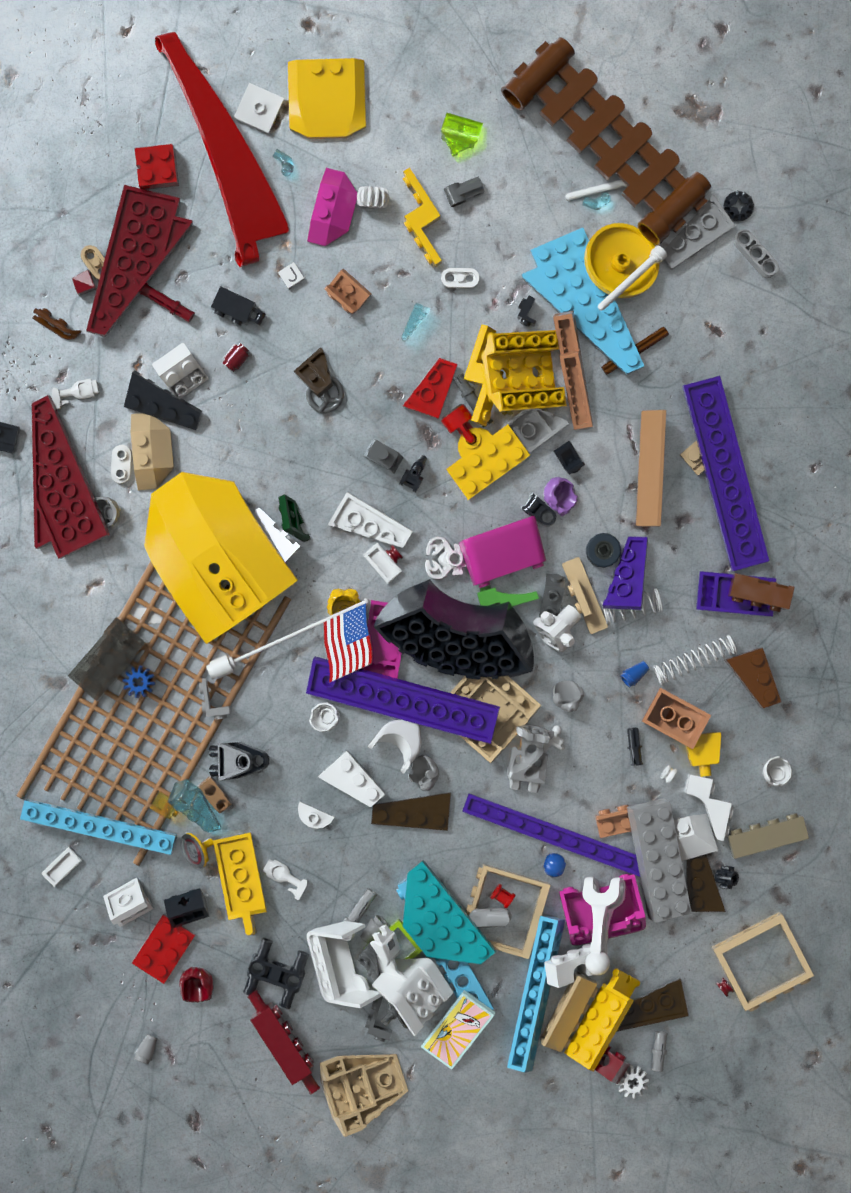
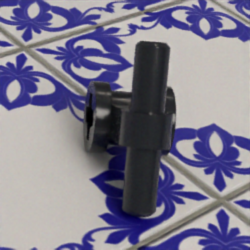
[399,455,427,493]

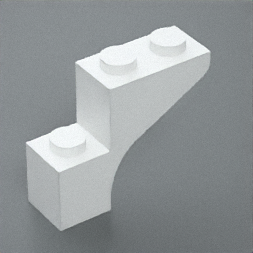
[685,774,734,841]

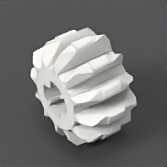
[357,186,389,209]
[617,1065,649,1099]

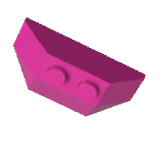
[307,168,357,246]

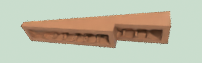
[553,311,593,430]

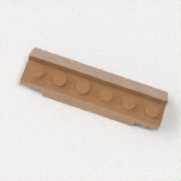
[636,410,666,528]

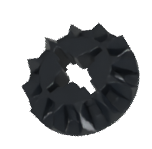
[723,190,754,221]

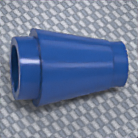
[620,661,650,688]

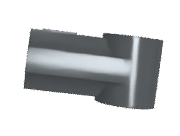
[444,176,485,207]

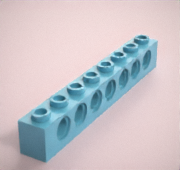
[20,799,178,855]
[396,879,494,1010]
[507,915,565,1073]

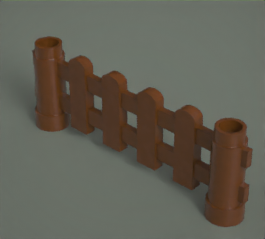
[501,37,711,245]

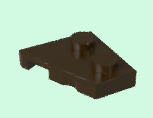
[294,347,333,398]

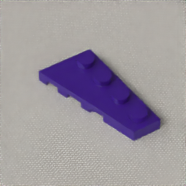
[602,537,648,610]

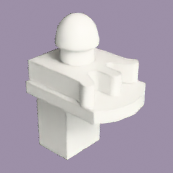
[543,726,565,753]

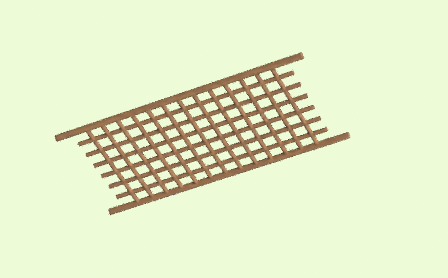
[16,561,291,866]

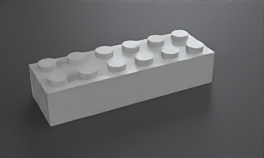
[627,798,692,923]

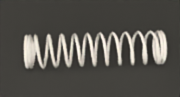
[654,635,737,685]

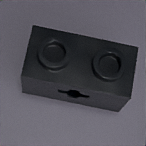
[164,888,210,928]

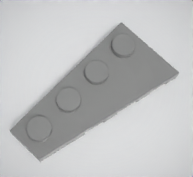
[664,195,735,270]

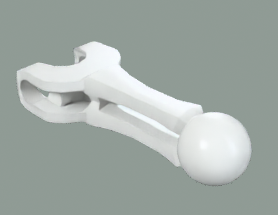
[583,877,626,975]

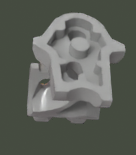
[507,725,554,793]

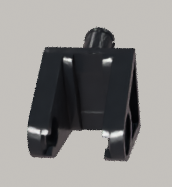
[209,742,270,780]

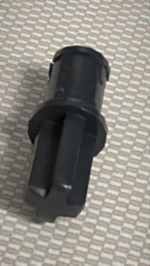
[627,727,643,766]

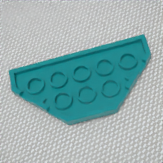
[403,860,496,964]

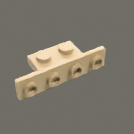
[562,557,608,634]

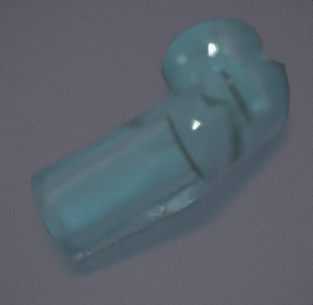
[273,149,294,176]
[582,192,611,210]

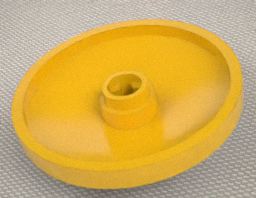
[584,223,660,298]

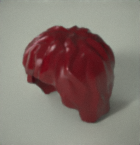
[179,967,214,1003]

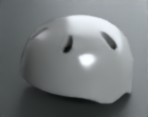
[95,497,120,527]

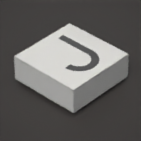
[278,262,304,289]

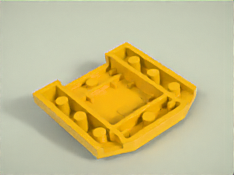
[288,58,366,139]

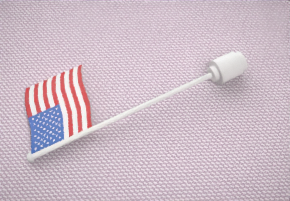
[206,598,372,683]

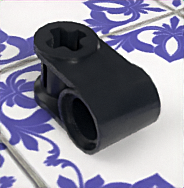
[520,493,556,527]

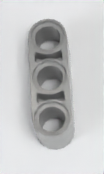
[734,229,779,278]

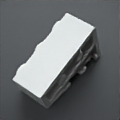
[253,508,302,564]
[318,750,385,807]

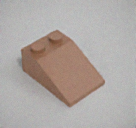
[642,688,711,749]

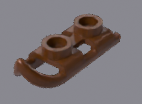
[32,308,82,340]

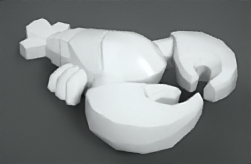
[425,536,467,580]

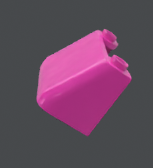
[459,516,546,588]
[559,874,646,946]

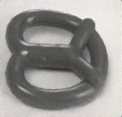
[306,377,344,413]

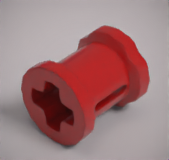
[490,884,516,909]

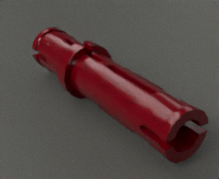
[140,284,195,323]

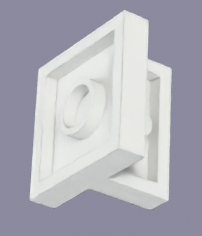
[103,878,154,927]

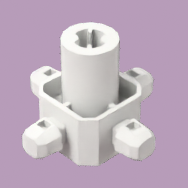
[533,605,581,652]

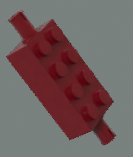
[247,990,320,1095]

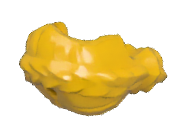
[327,588,361,616]

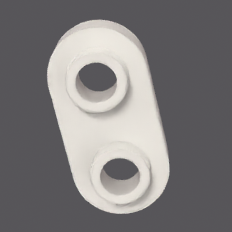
[441,268,479,288]
[111,445,132,484]

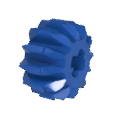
[122,666,156,698]

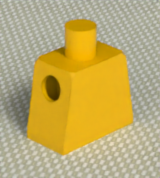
[685,732,721,777]

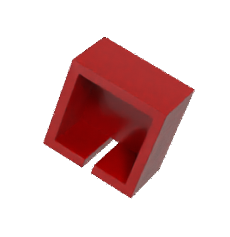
[134,144,179,190]

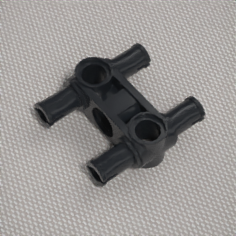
[243,938,309,1009]

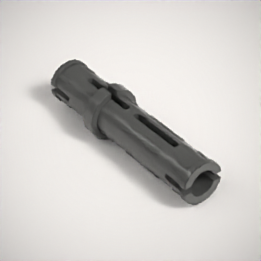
[452,373,493,428]

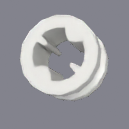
[660,764,677,784]

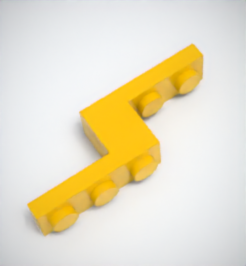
[402,168,442,267]
[464,324,504,427]

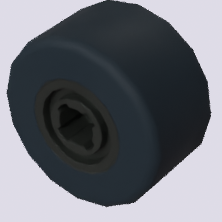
[586,533,621,568]

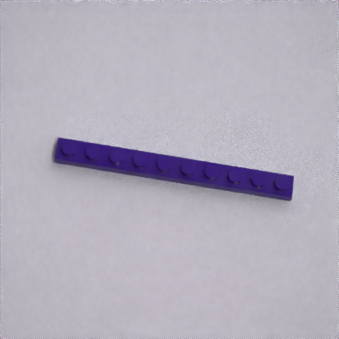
[462,793,640,877]

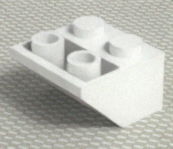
[152,343,209,399]

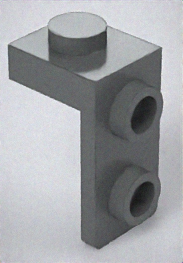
[539,574,566,617]
[365,996,392,1042]

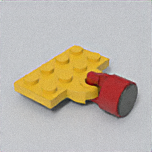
[441,404,530,500]

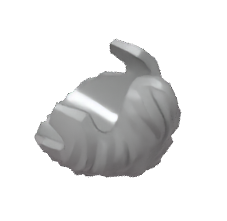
[553,680,584,712]
[408,755,439,791]

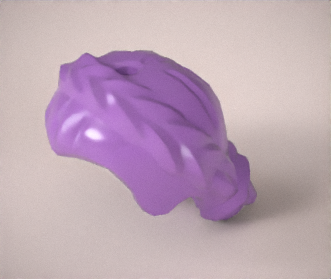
[544,477,578,517]

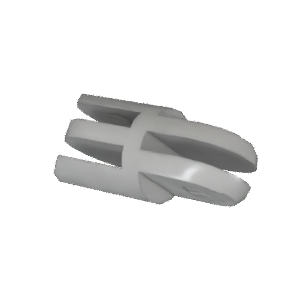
[469,908,512,928]

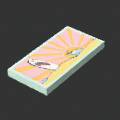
[421,990,496,1069]

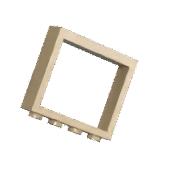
[466,864,551,959]
[712,912,814,1012]

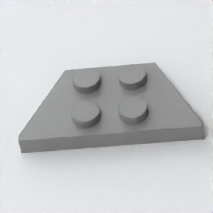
[501,408,569,453]

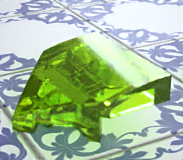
[441,112,483,157]

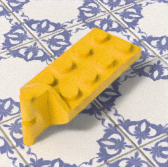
[213,832,267,935]
[564,968,640,1072]

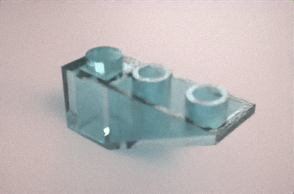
[167,779,221,832]

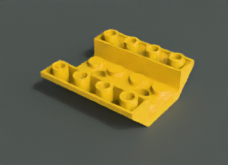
[482,330,567,412]

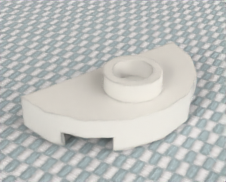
[298,801,334,829]

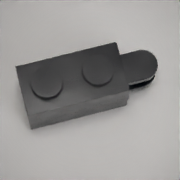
[211,286,266,326]

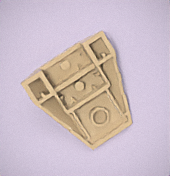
[320,1054,408,1137]

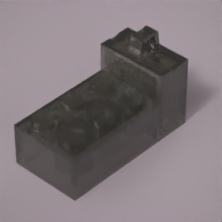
[68,617,150,701]

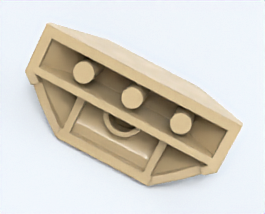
[131,413,174,491]

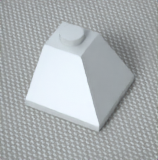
[674,814,718,861]

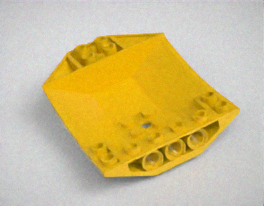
[144,472,298,644]

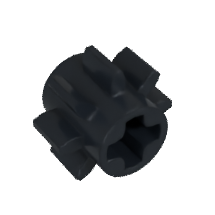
[715,866,739,889]

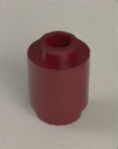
[222,343,249,372]

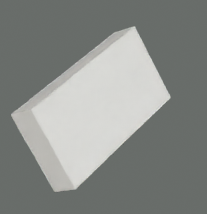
[363,543,402,584]
[41,846,83,887]

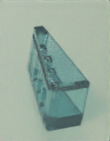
[401,303,430,342]

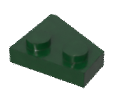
[278,494,310,542]

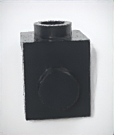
[517,295,536,327]
[553,441,585,475]

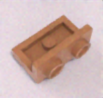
[324,268,372,314]

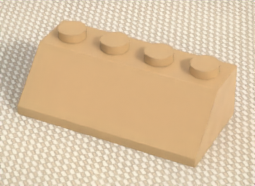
[540,971,598,1052]

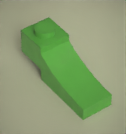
[477,585,539,606]

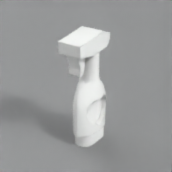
[52,378,99,410]
[263,859,308,900]

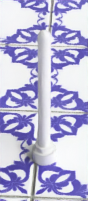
[565,180,627,201]
[598,246,667,311]

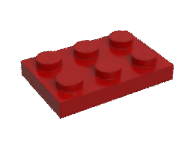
[132,914,196,984]

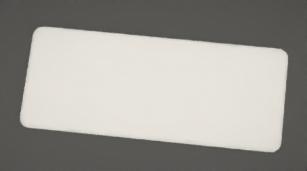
[125,608,162,624]

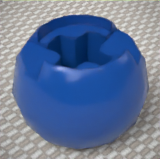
[543,853,566,877]

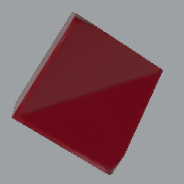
[72,270,97,296]

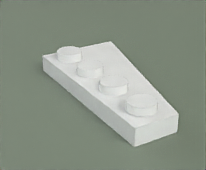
[328,492,413,548]

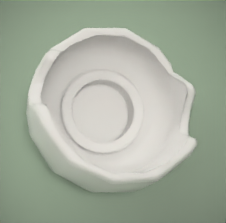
[309,702,339,732]
[763,756,792,787]

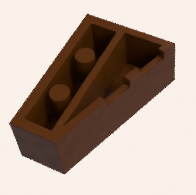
[728,573,795,612]
[724,647,781,708]

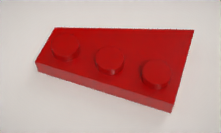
[403,358,458,419]

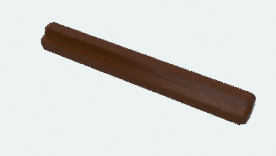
[601,327,669,375]

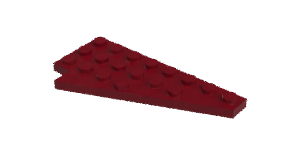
[86,185,193,337]
[31,395,110,559]

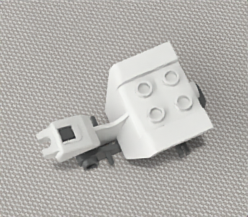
[358,925,453,1036]

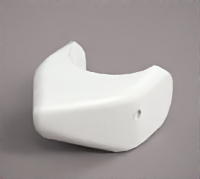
[368,719,421,774]

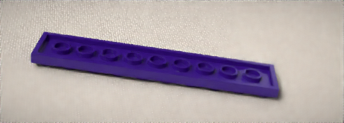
[682,376,769,571]
[306,656,500,744]

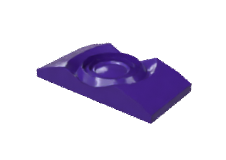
[696,571,776,617]

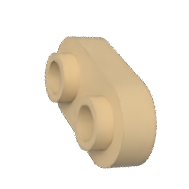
[81,245,105,281]

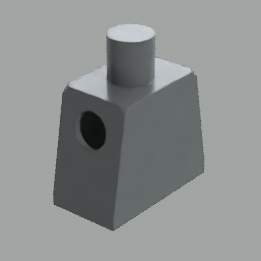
[363,439,404,474]

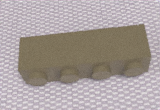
[727,813,809,859]

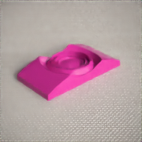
[361,600,402,678]

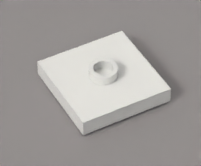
[234,83,285,134]

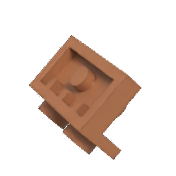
[595,805,631,838]

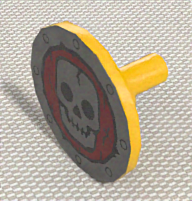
[181,833,214,869]

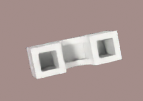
[544,944,593,988]

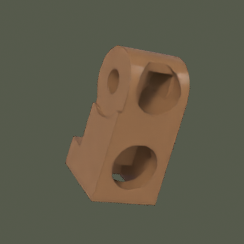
[197,776,232,813]

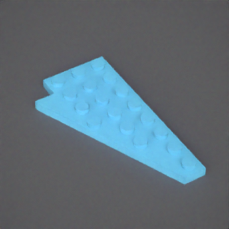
[522,228,644,375]

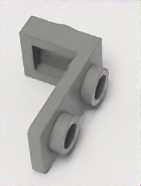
[199,678,231,719]

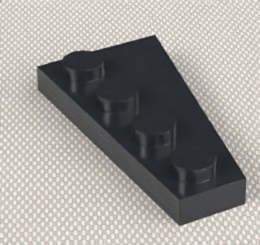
[124,370,202,430]

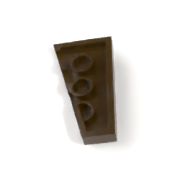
[616,978,689,1032]

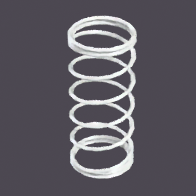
[601,588,663,625]

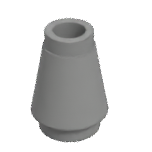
[360,915,388,944]
[134,1034,157,1065]

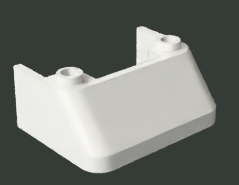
[307,921,382,1008]

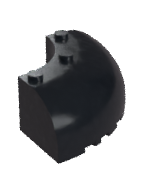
[374,579,534,680]

